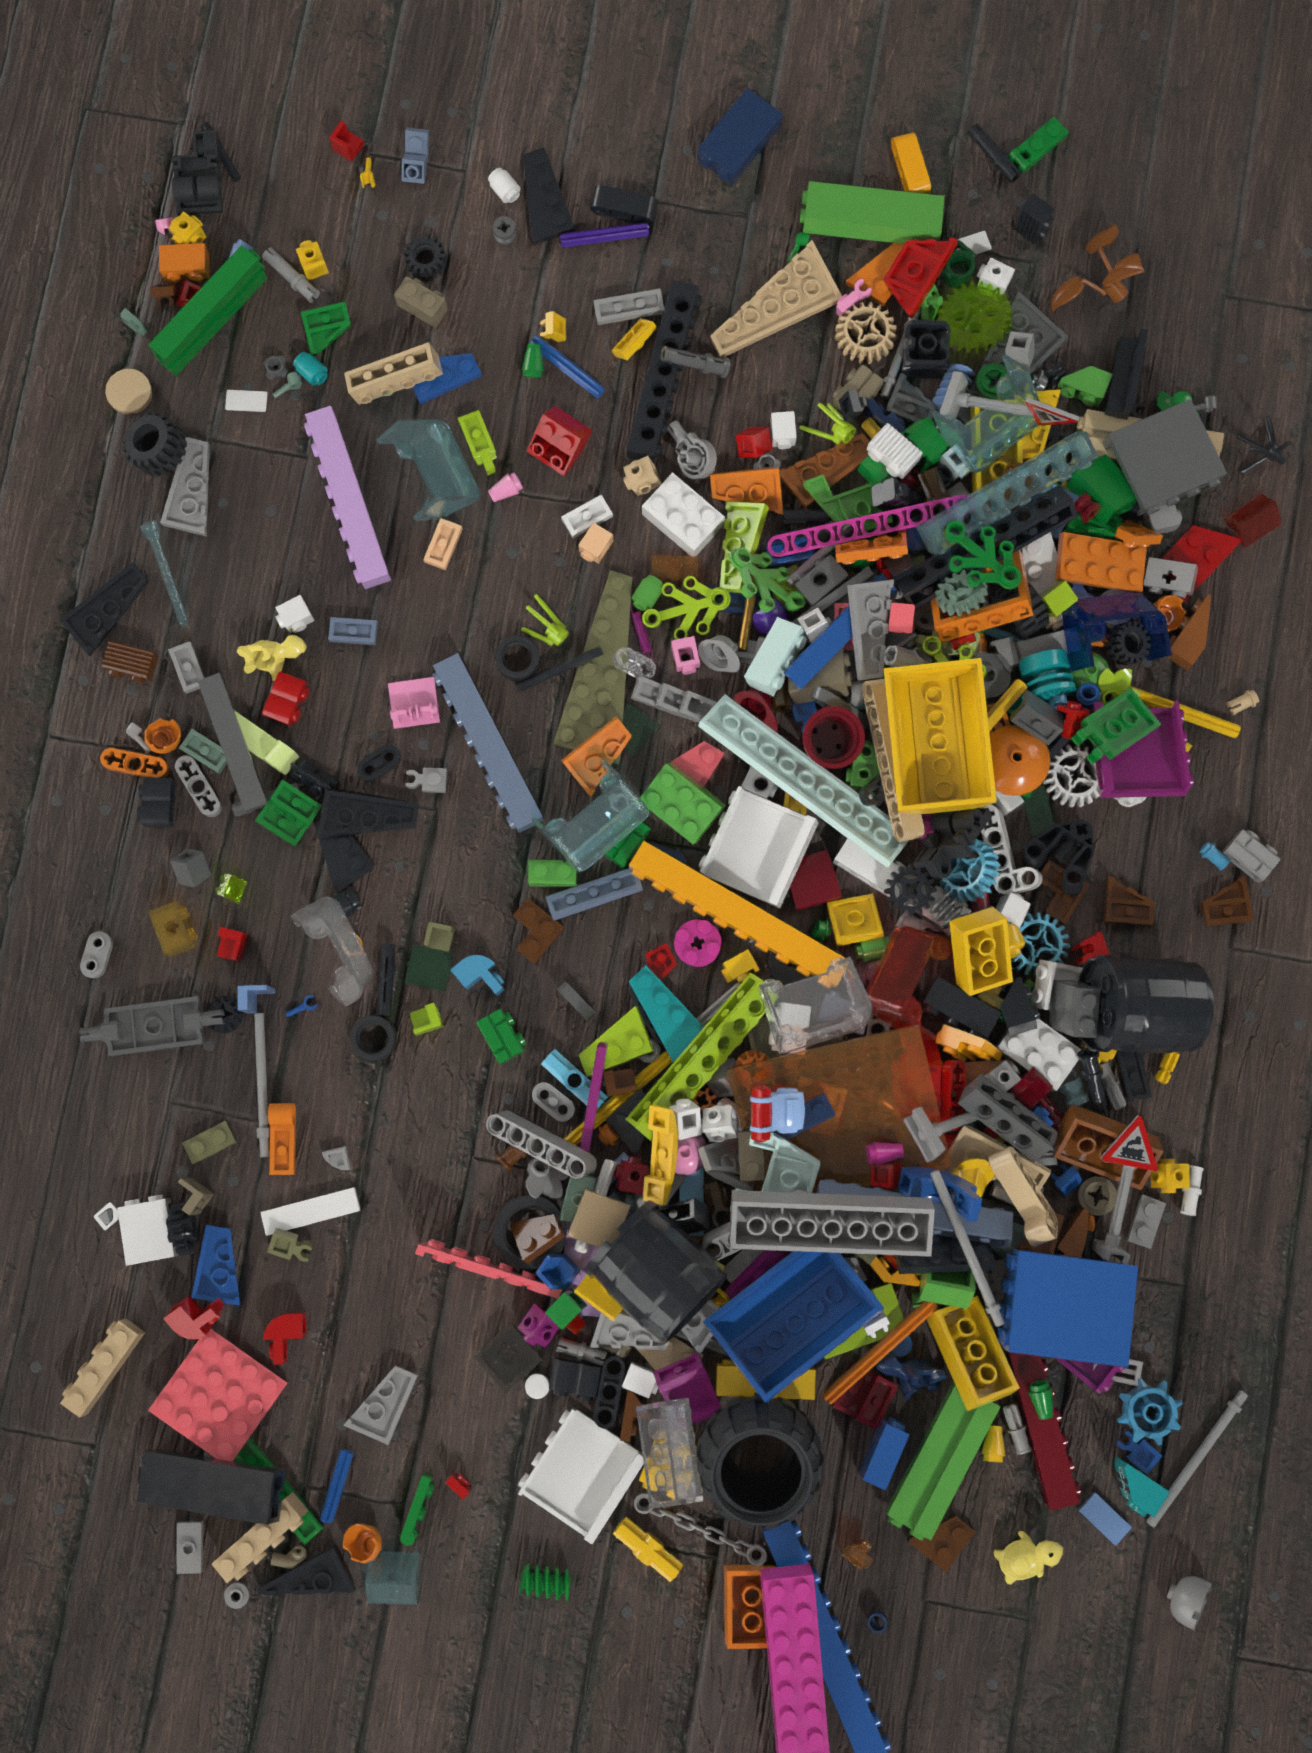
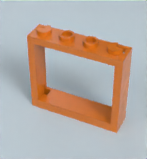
[931,550,1034,643]

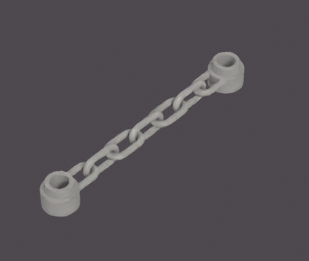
[634,1492,767,1566]

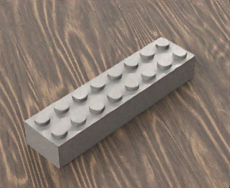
[729,1190,935,1256]

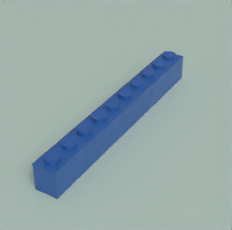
[762,1519,892,1753]

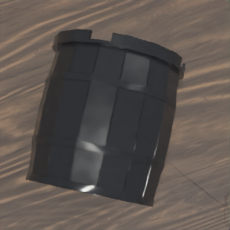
[1078,955,1214,1053]
[584,1200,727,1345]

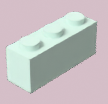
[744,617,807,696]

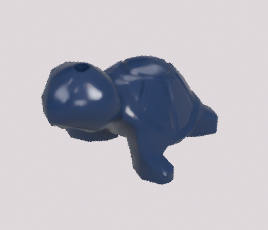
[875,1353,947,1399]

